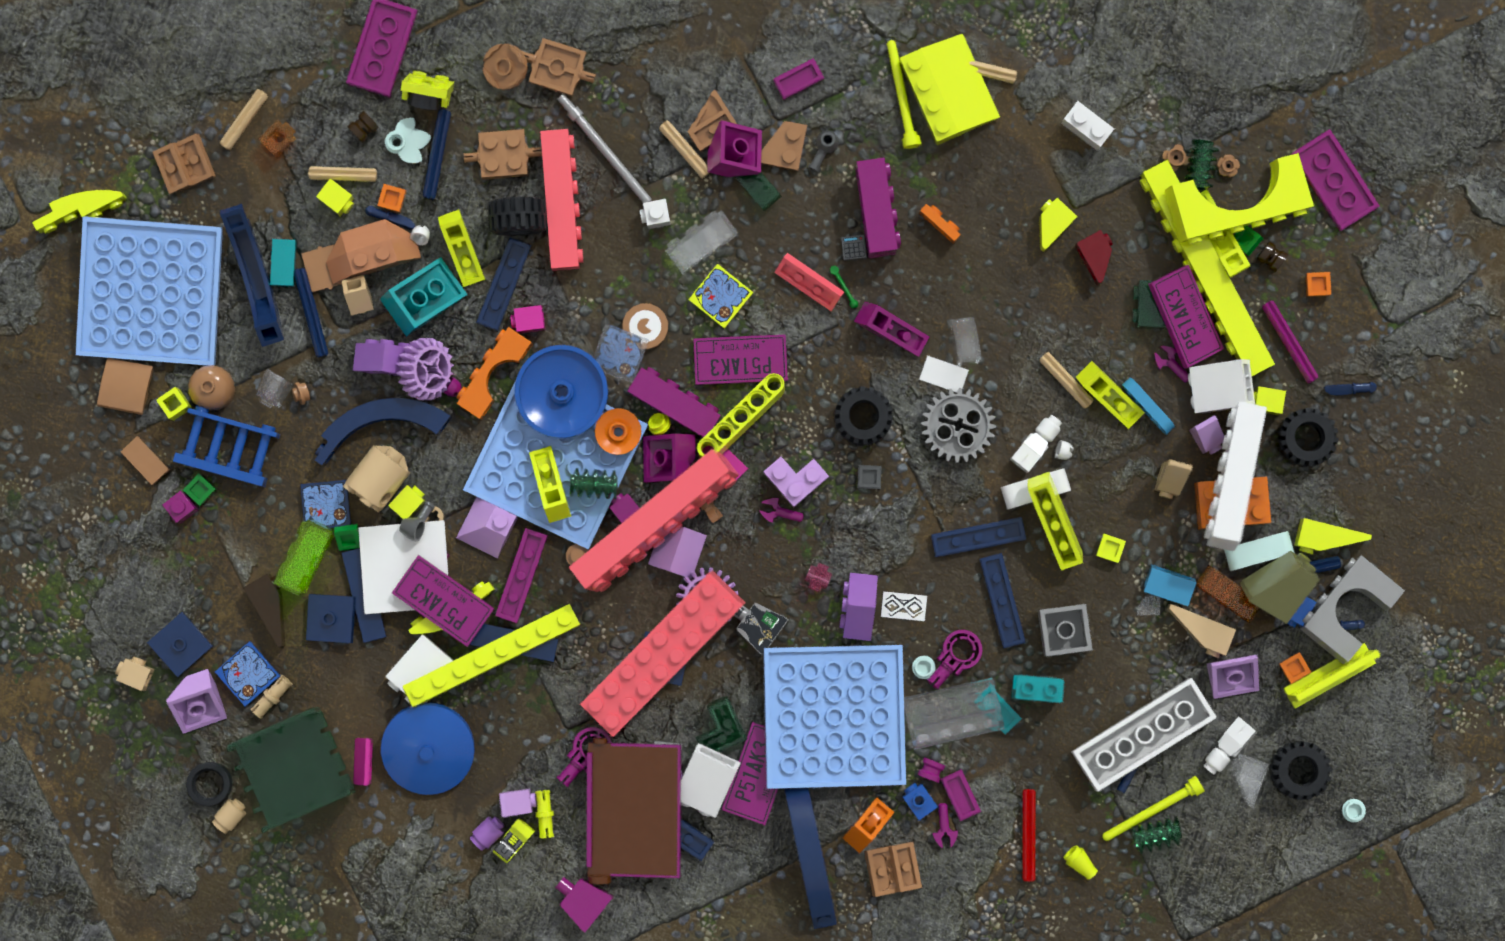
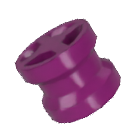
[917,757,945,783]

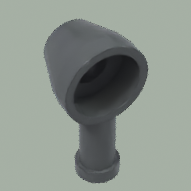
[808,130,839,172]
[400,501,435,542]

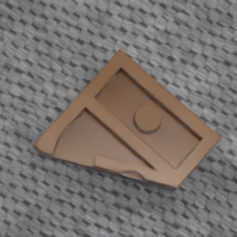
[688,90,737,152]
[761,121,807,171]

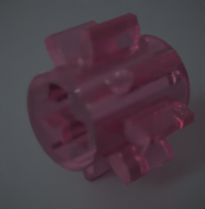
[805,563,832,592]

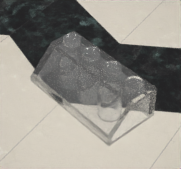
[904,678,1005,750]

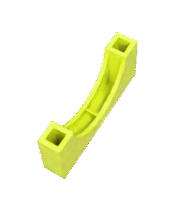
[1165,153,1314,245]

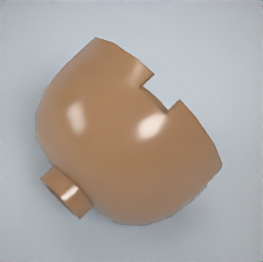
[188,365,235,411]

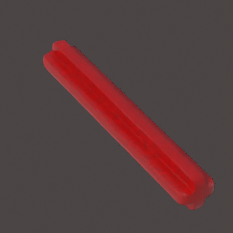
[1022,789,1036,882]

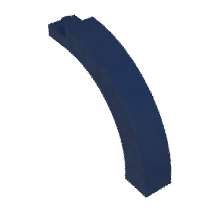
[220,204,284,347]
[315,398,452,467]
[785,788,837,929]

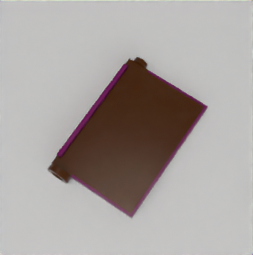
[587,738,681,884]

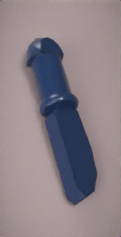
[365,206,415,230]
[1324,382,1377,395]
[1340,620,1365,630]

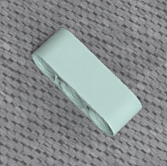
[1224,531,1294,571]

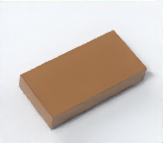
[121,436,170,485]

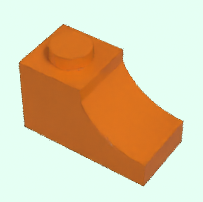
[842,797,894,853]

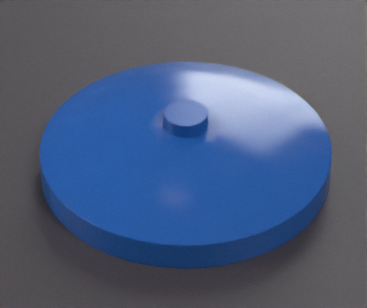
[515,345,608,438]
[381,703,475,795]

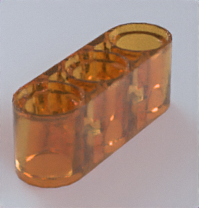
[1196,565,1260,623]

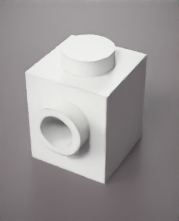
[640,199,671,229]

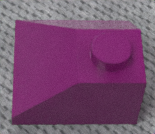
[707,120,762,177]
[643,434,695,483]

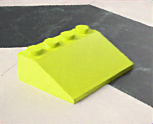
[900,34,1000,145]

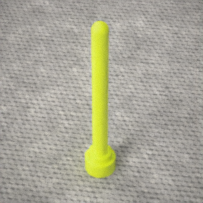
[887,40,922,149]
[1102,776,1205,841]

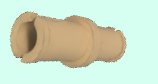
[251,675,293,719]

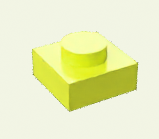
[1096,534,1126,563]

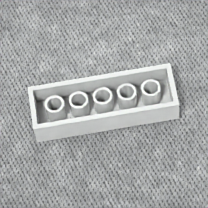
[1204,401,1267,551]
[1071,678,1217,792]

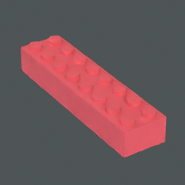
[569,449,739,592]
[580,570,746,737]

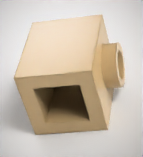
[342,275,373,315]
[115,656,155,691]

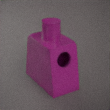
[555,877,614,932]

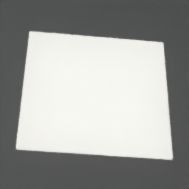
[359,520,448,614]

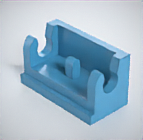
[1144,564,1196,606]

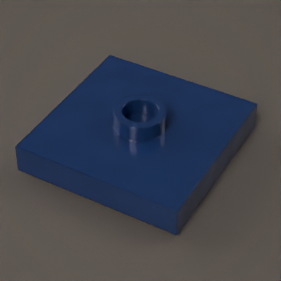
[306,594,356,643]
[147,612,214,677]

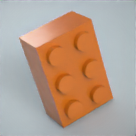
[1194,477,1271,530]

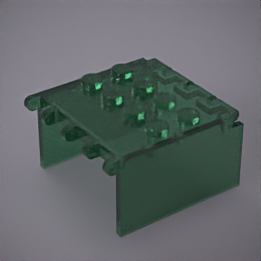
[226,707,356,833]

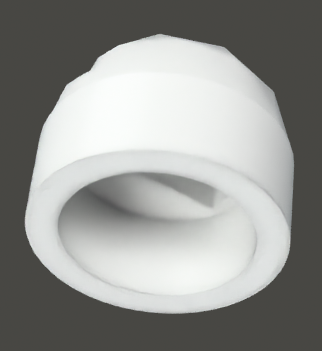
[410,225,430,245]
[1055,440,1074,460]

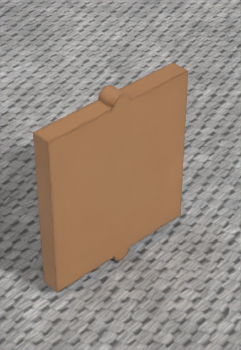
[302,244,342,293]

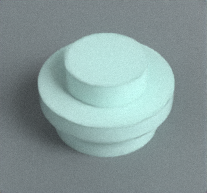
[912,656,935,679]
[1342,799,1366,822]

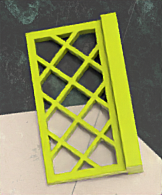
[1283,643,1380,709]

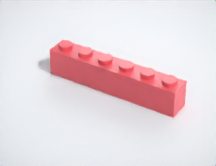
[540,129,584,271]

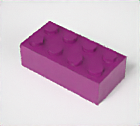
[855,158,901,259]

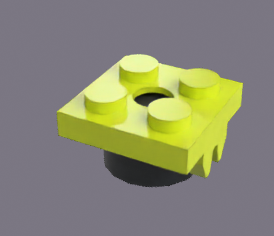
[401,71,454,110]

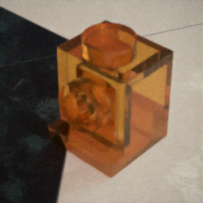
[258,120,296,159]

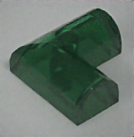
[696,696,748,752]

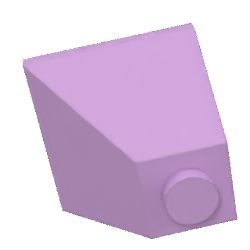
[456,497,518,559]
[167,669,227,734]

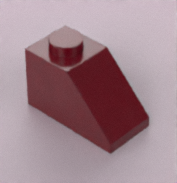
[1075,230,1113,286]

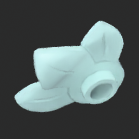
[385,118,431,163]

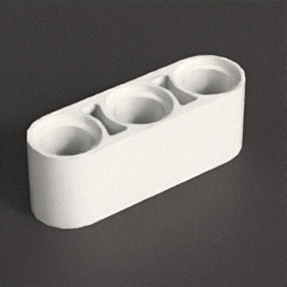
[1001,468,1071,510]

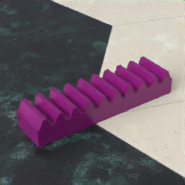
[495,528,548,623]

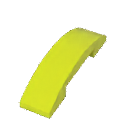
[1200,189,1251,278]

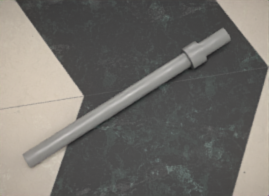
[557,94,652,203]

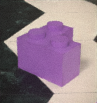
[353,339,409,377]
[839,573,878,641]

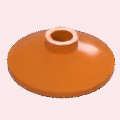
[595,408,641,455]

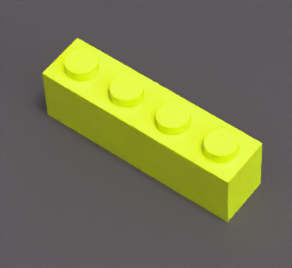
[1028,472,1083,570]

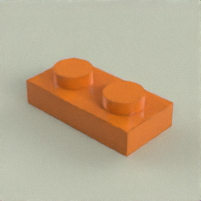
[919,204,961,244]

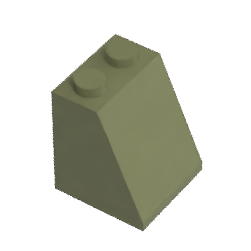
[1240,551,1320,624]

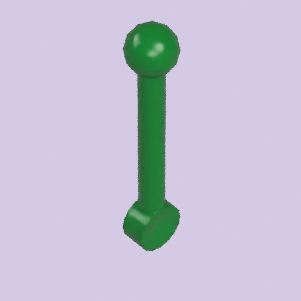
[830,266,859,309]

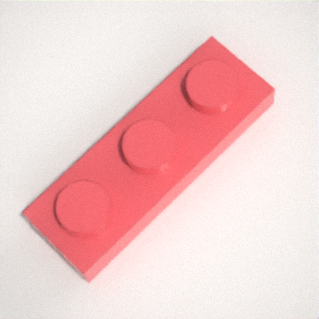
[774,253,844,311]

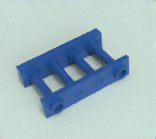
[173,406,281,487]

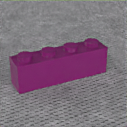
[627,367,721,438]

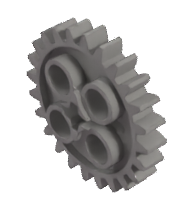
[921,388,996,463]

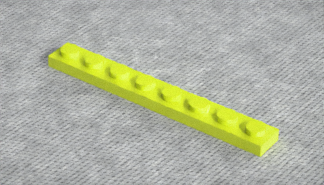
[402,604,580,708]

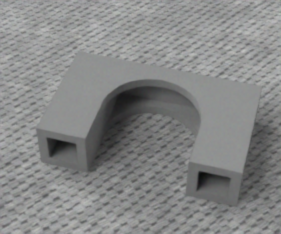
[1300,555,1405,664]

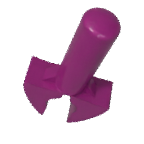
[1154,346,1188,383]
[759,498,804,523]
[932,803,958,848]

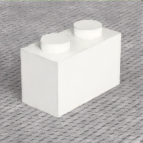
[1061,101,1114,151]

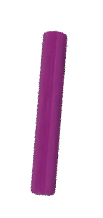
[1262,300,1318,383]

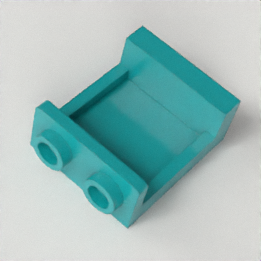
[1011,675,1064,703]

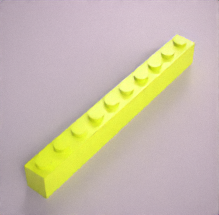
[1140,160,1275,376]

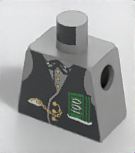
[733,603,788,656]

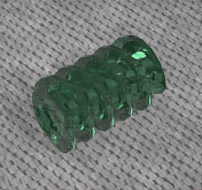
[1185,139,1220,190]
[570,468,618,500]
[1131,816,1182,854]

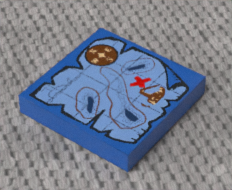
[215,641,281,707]

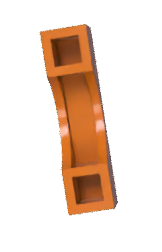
[456,327,533,421]

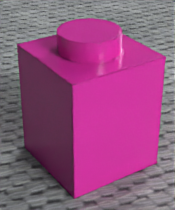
[510,305,545,334]

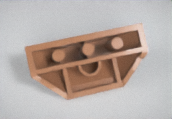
[326,219,421,284]

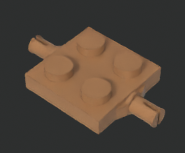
[522,38,596,97]
[464,129,542,180]

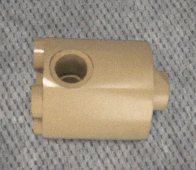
[343,445,410,513]

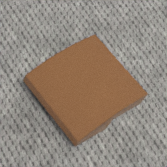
[153,134,216,194]
[97,358,154,415]
[864,842,922,897]

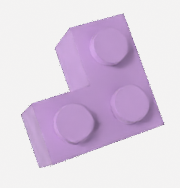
[763,457,829,508]

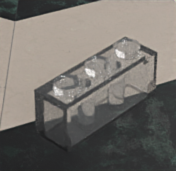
[665,210,738,275]

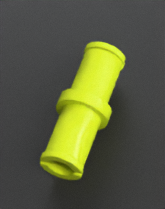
[535,790,554,838]

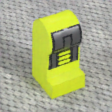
[493,818,535,864]

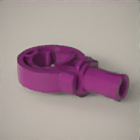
[927,630,982,690]
[556,727,612,787]

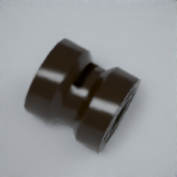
[347,111,379,143]
[1256,241,1289,273]

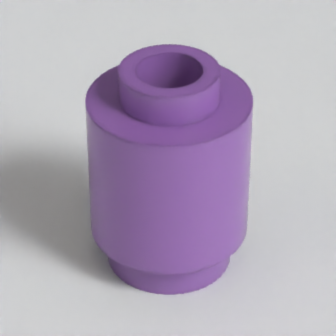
[470,816,505,851]

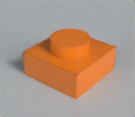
[377,184,407,213]
[1306,272,1331,297]
[1279,652,1311,684]

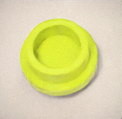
[648,413,671,435]

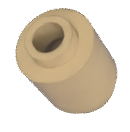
[212,798,246,834]

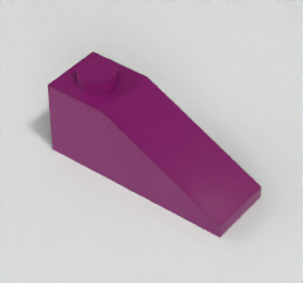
[854,301,929,357]

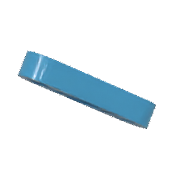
[1121,378,1175,435]

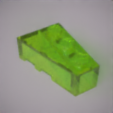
[273,519,334,596]

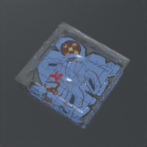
[593,323,649,383]

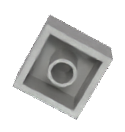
[1038,604,1092,657]

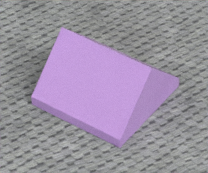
[648,527,707,579]
[1206,655,1259,699]

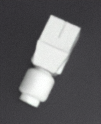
[1010,415,1062,473]
[1204,717,1257,775]

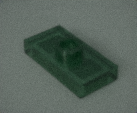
[734,173,782,211]

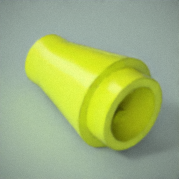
[1064,845,1098,880]

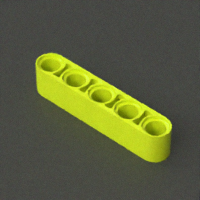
[697,373,785,459]

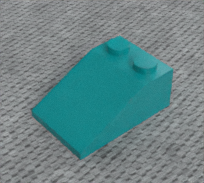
[380,257,467,337]

